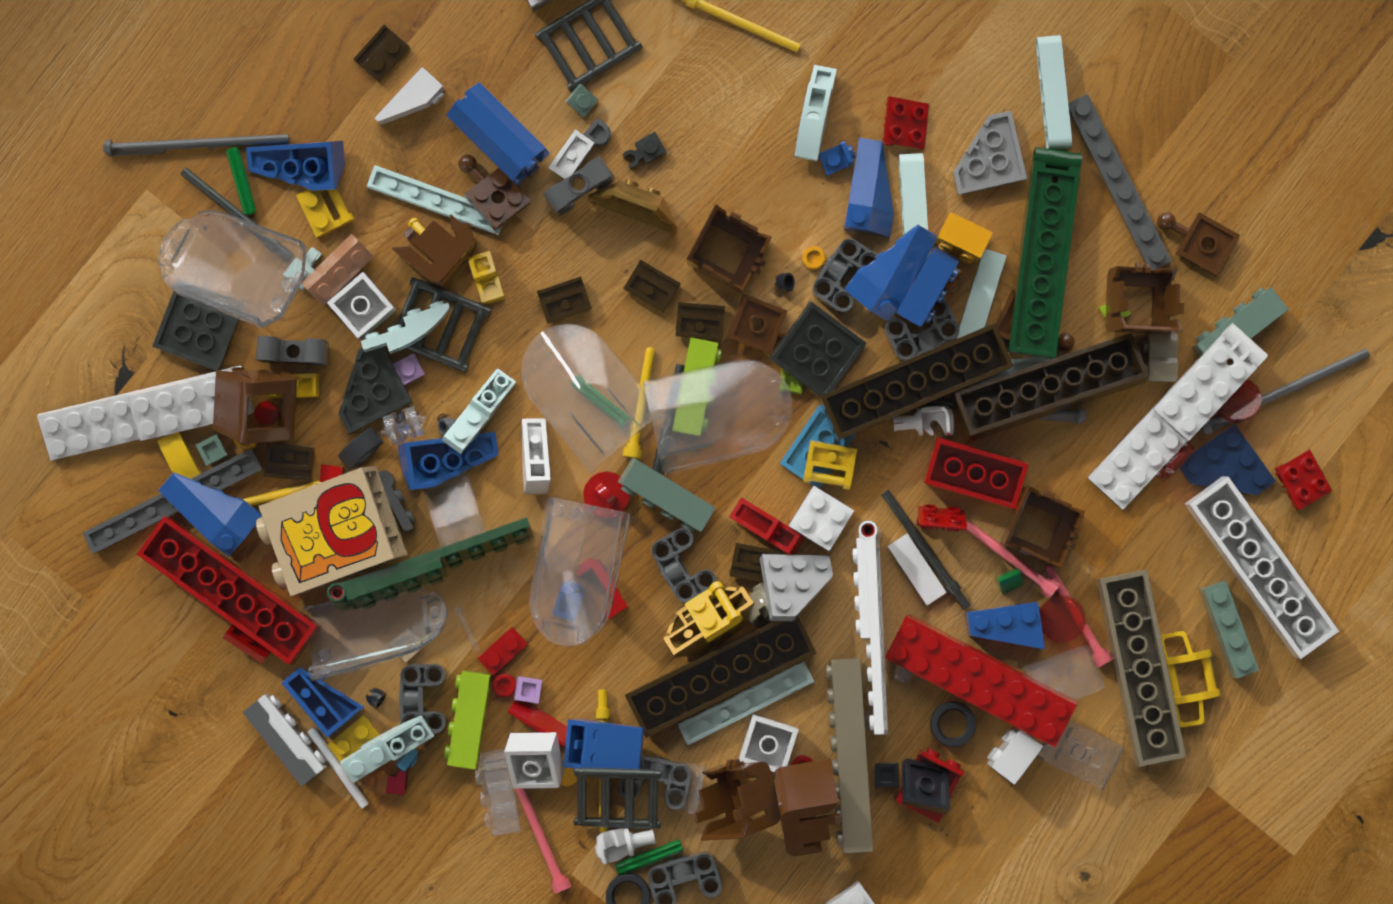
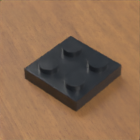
[902,758,950,814]

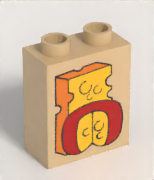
[256,466,408,596]

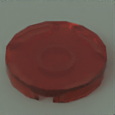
[1217,379,1262,423]
[1156,442,1195,482]
[1039,595,1086,642]

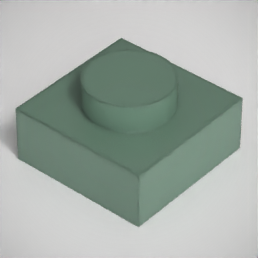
[565,84,599,118]
[196,434,229,466]

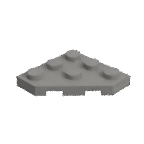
[953,111,1027,196]
[760,554,833,621]

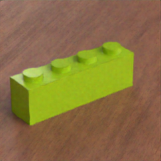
[672,338,722,437]
[444,670,492,769]

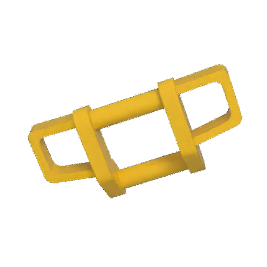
[1161,630,1221,728]

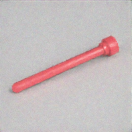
[966,521,1061,599]
[1044,565,1114,668]
[515,788,572,894]

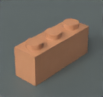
[301,234,374,306]

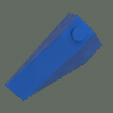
[845,224,937,322]
[398,432,499,490]

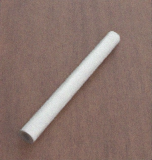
[307,727,369,809]

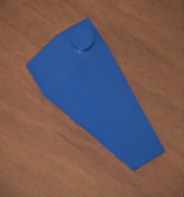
[843,137,894,238]
[246,141,345,191]
[158,472,262,557]

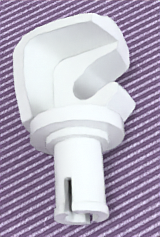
[893,405,955,436]
[595,828,656,864]

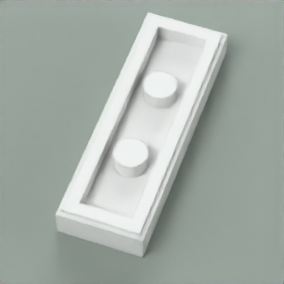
[887,534,947,605]

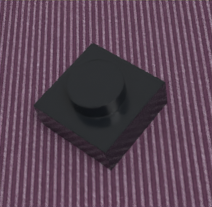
[874,762,899,787]

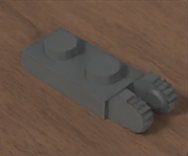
[379,470,417,533]

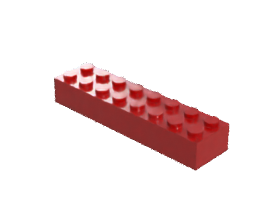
[136,516,322,665]
[885,614,1080,747]

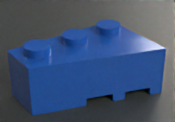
[896,246,960,327]
[965,602,1045,649]
[281,667,364,739]

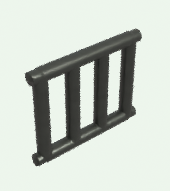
[535,0,643,92]
[396,277,492,373]
[573,767,662,829]

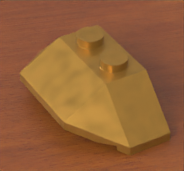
[587,179,677,235]
[663,586,754,657]

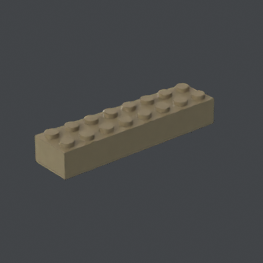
[1096,570,1186,767]
[825,658,873,853]

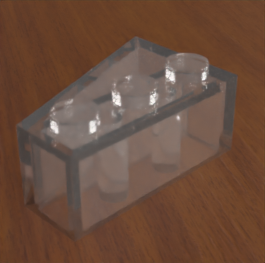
[475,748,520,836]

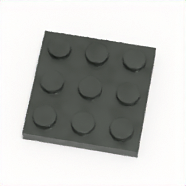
[152,281,245,371]
[769,301,866,397]

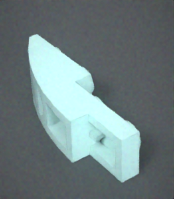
[794,65,837,162]
[361,301,451,354]
[442,368,516,454]
[340,715,434,783]

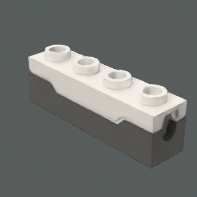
[242,693,327,786]

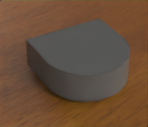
[583,118,611,147]

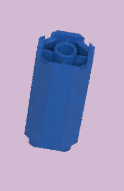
[447,82,550,186]

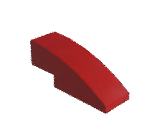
[729,497,806,555]

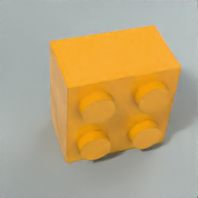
[935,212,993,264]

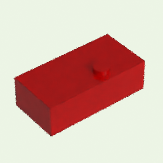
[923,436,1029,509]

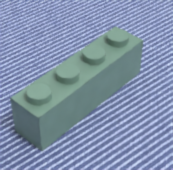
[1193,287,1289,356]
[618,458,715,533]
[1199,581,1259,679]

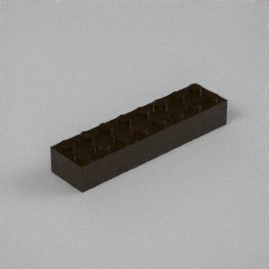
[818,323,1014,441]
[952,333,1149,442]
[625,616,817,738]

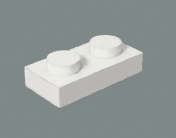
[548,129,595,180]

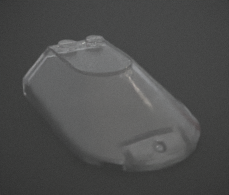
[158,211,307,328]
[521,324,664,473]
[643,360,792,475]
[529,497,630,646]
[303,586,447,682]

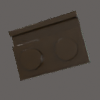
[353,25,410,83]
[623,259,681,313]
[537,276,592,324]
[675,302,725,341]
[264,443,315,482]
[729,543,782,583]

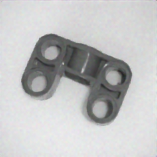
[544,156,615,217]
[812,239,877,314]
[884,299,960,361]
[256,336,329,366]
[651,528,717,602]
[399,664,448,734]
[619,755,693,809]
[648,851,722,904]

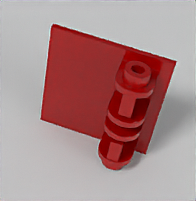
[882,96,929,150]
[1274,449,1332,510]
[916,504,967,532]

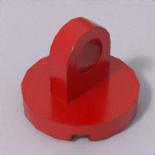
[583,471,630,518]

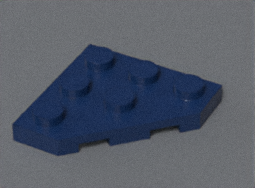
[1176,424,1276,495]

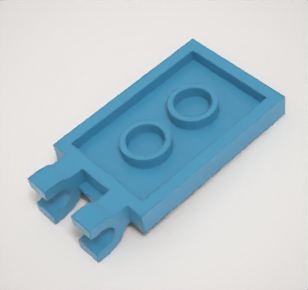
[780,405,856,489]

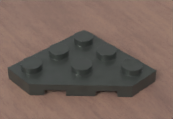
[338,347,413,434]

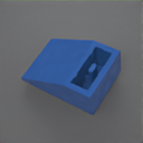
[563,719,644,769]

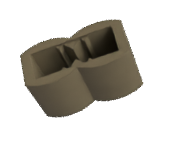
[1142,334,1178,382]

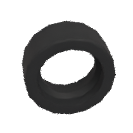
[338,427,383,470]
[930,701,976,747]
[606,873,650,904]

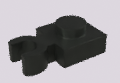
[623,131,667,169]

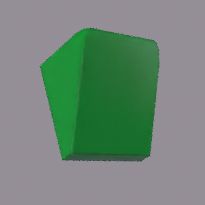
[995,569,1023,594]

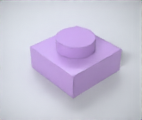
[393,353,425,385]
[514,676,542,704]

